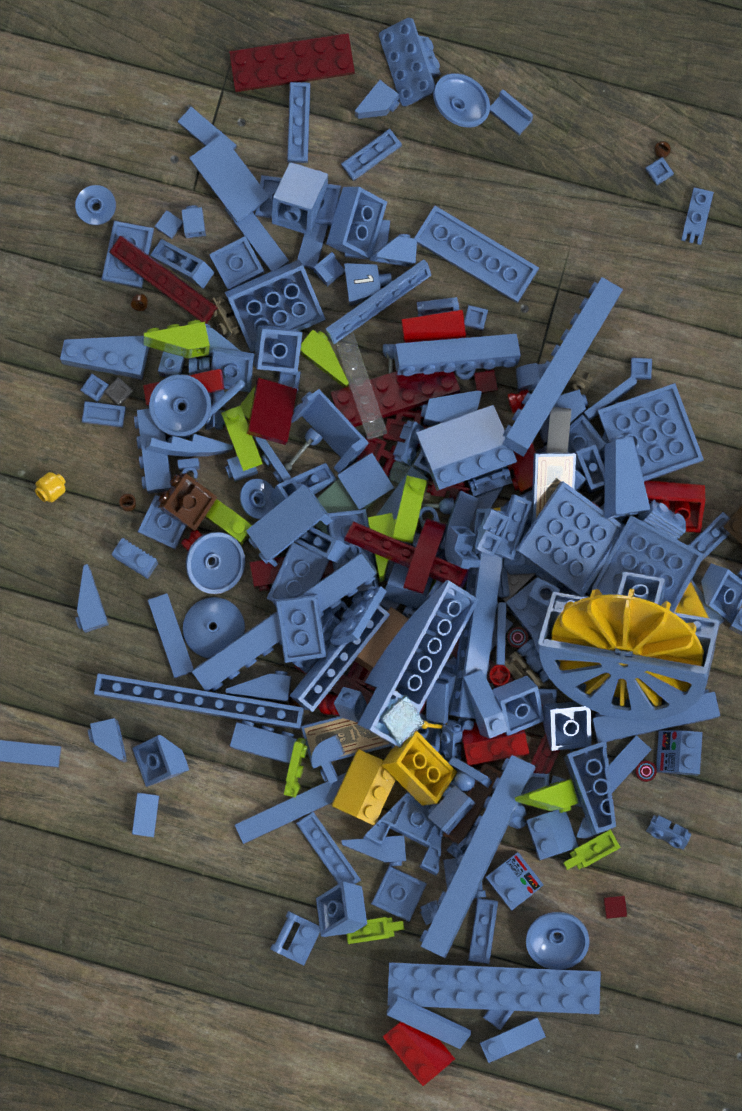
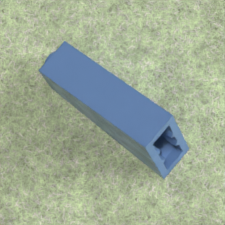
[604,435,650,519]

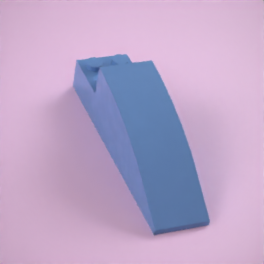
[357,580,479,748]

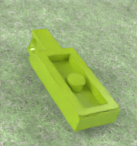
[284,738,308,798]
[563,829,621,870]
[346,917,405,944]

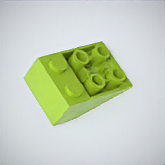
[143,320,210,359]

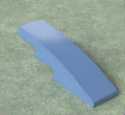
[145,434,233,457]

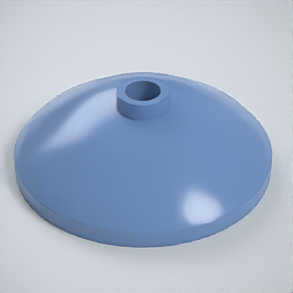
[433,74,490,127]
[149,375,211,437]
[186,532,245,594]
[183,597,245,659]
[526,912,589,970]

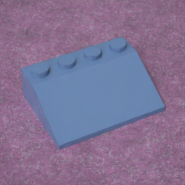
[225,260,326,352]
[416,405,517,491]

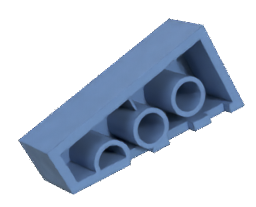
[60,336,149,380]
[563,741,616,836]

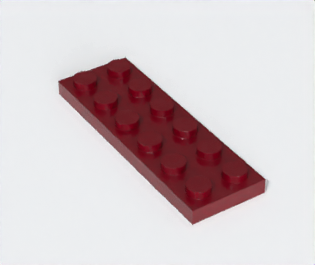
[229,33,355,92]
[331,371,460,427]

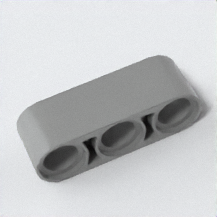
[546,407,571,453]

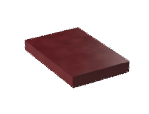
[246,378,297,445]

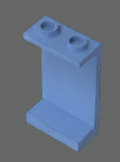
[291,389,369,474]
[246,484,333,567]

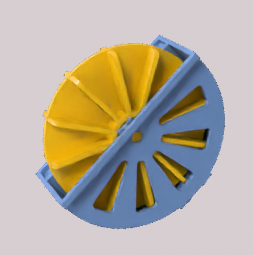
[538,572,720,722]

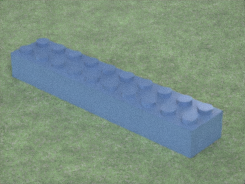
[388,963,601,1014]

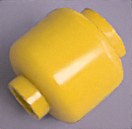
[35,472,66,503]

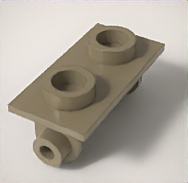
[210,297,240,339]
[566,369,594,394]
[505,652,543,688]

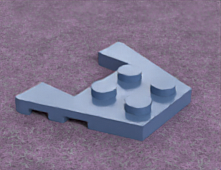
[364,792,443,876]

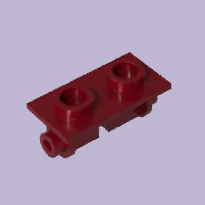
[427,476,470,500]

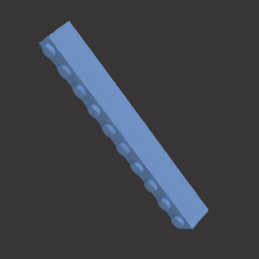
[502,277,623,457]
[449,508,506,718]
[192,551,377,692]
[94,674,304,730]
[420,755,536,958]

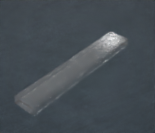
[336,332,387,439]

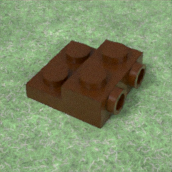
[158,473,217,531]

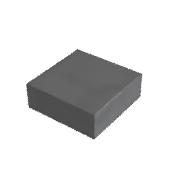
[104,377,133,406]

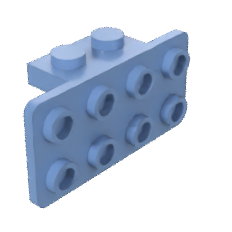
[379,18,441,106]

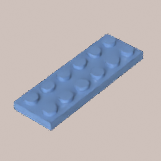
[414,206,539,304]

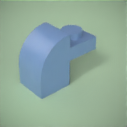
[516,363,545,392]
[445,526,481,569]
[312,734,345,784]

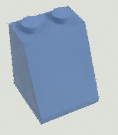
[272,162,328,235]

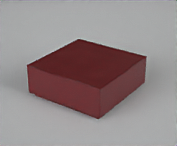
[474,370,498,394]
[604,896,627,919]

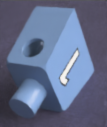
[344,263,392,306]

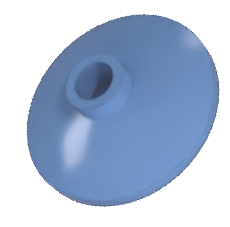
[75,185,116,225]
[240,479,276,519]

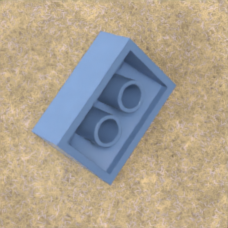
[326,187,387,259]

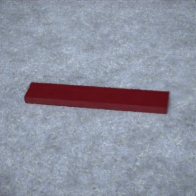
[109,236,218,324]
[344,521,467,587]

